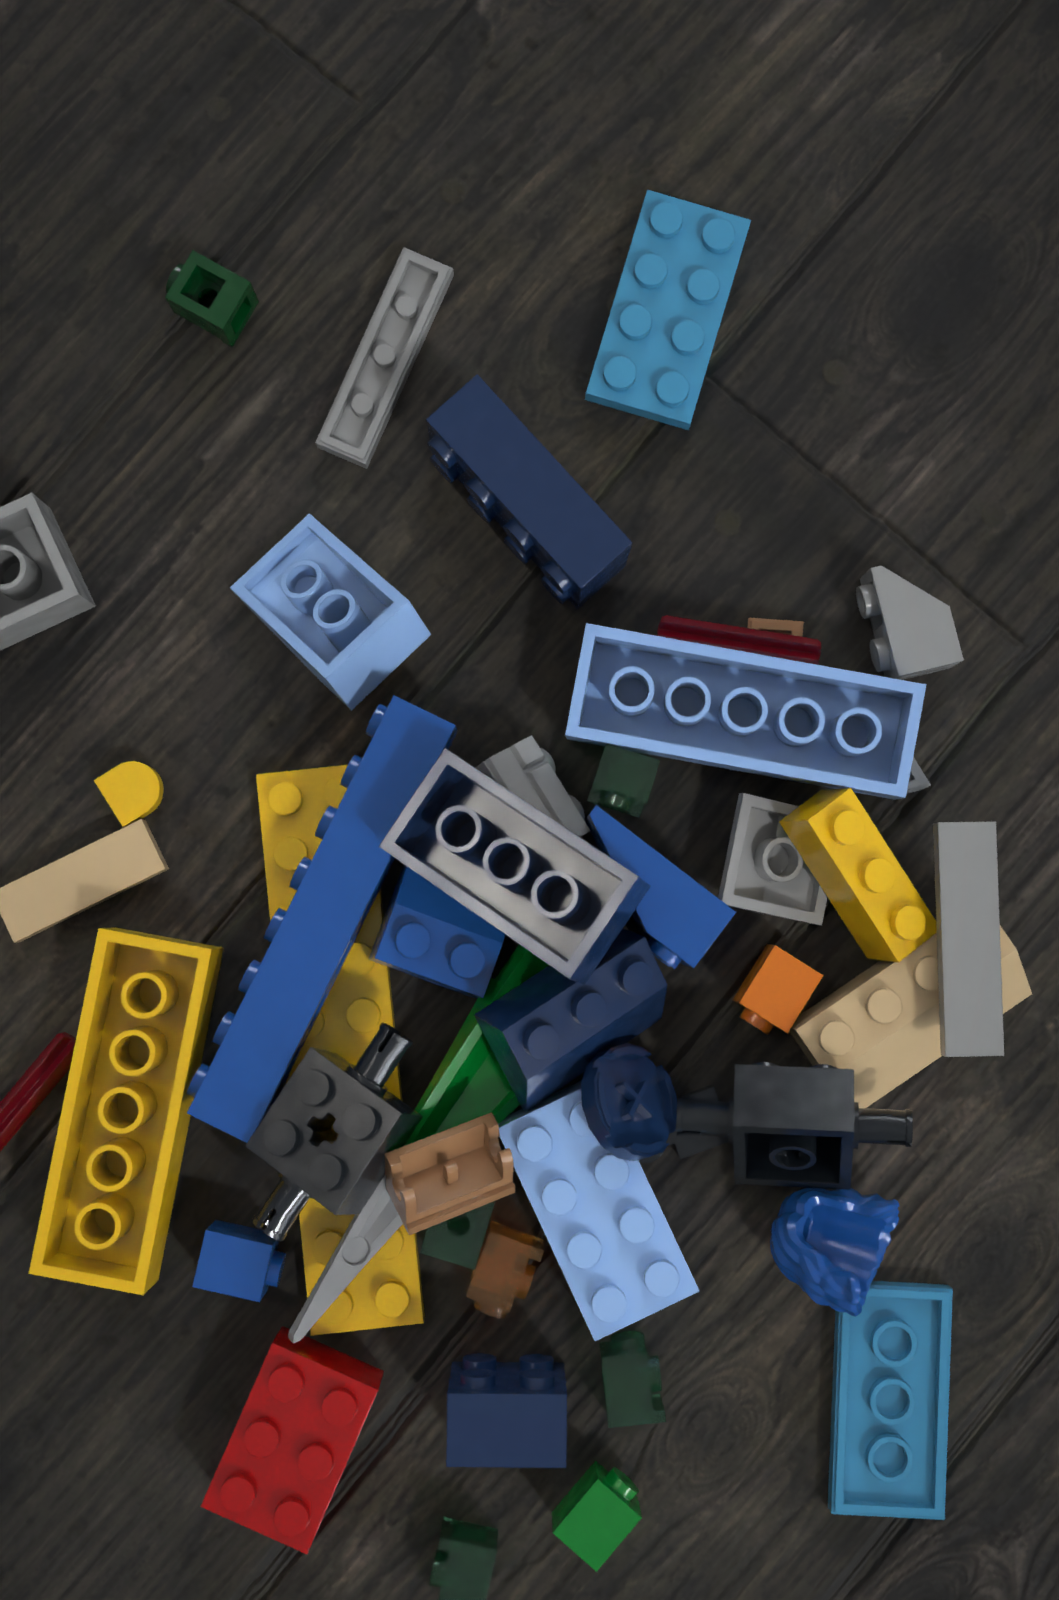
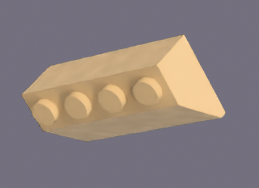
[789,926,1032,1108]

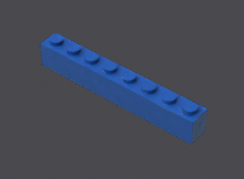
[187,695,458,1143]

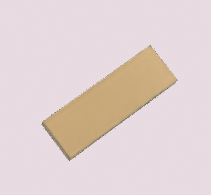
[0,819,169,943]

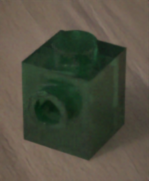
[420,1201,495,1270]

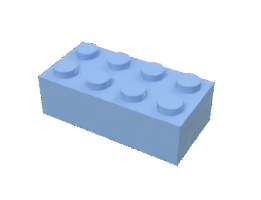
[498,1080,699,1341]

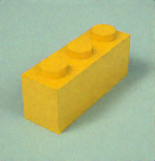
[779,788,937,963]

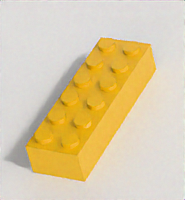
[29,927,224,1295]

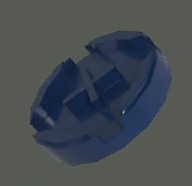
[581,1043,677,1161]

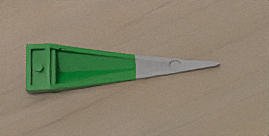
[288,944,549,1344]

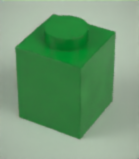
[552,1460,642,1572]

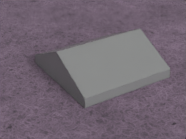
[718,793,827,926]

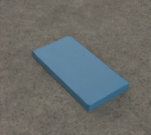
[828,1281,953,1520]

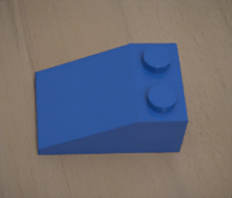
[585,805,736,969]
[368,864,505,998]

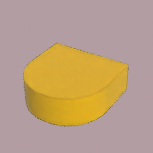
[94,761,164,827]

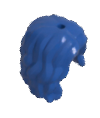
[770,1188,900,1317]

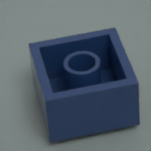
[446,1353,567,1468]

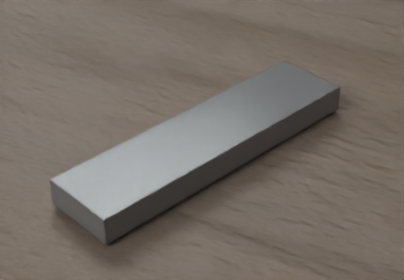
[315,247,454,469]
[933,821,1004,1057]

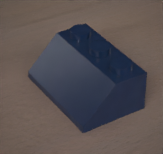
[474,928,667,1111]

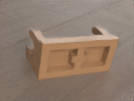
[384,1112,515,1235]

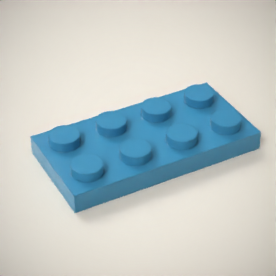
[585,190,751,430]

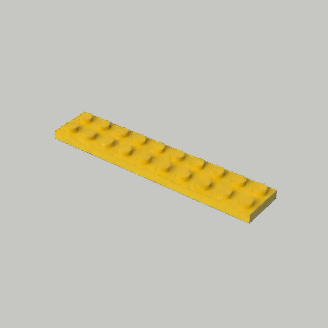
[256,765,425,1336]

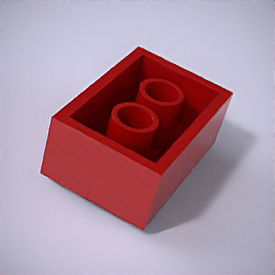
[200,1326,384,1554]

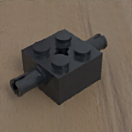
[246,1022,423,1241]
[676,1062,913,1190]

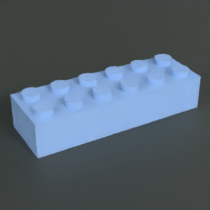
[565,623,927,800]

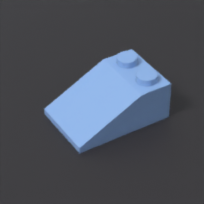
[230,513,431,711]

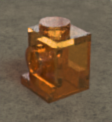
[466,1221,544,1318]

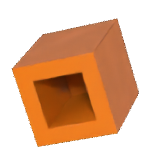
[732,944,824,1035]

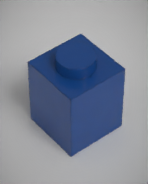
[192,1220,286,1302]

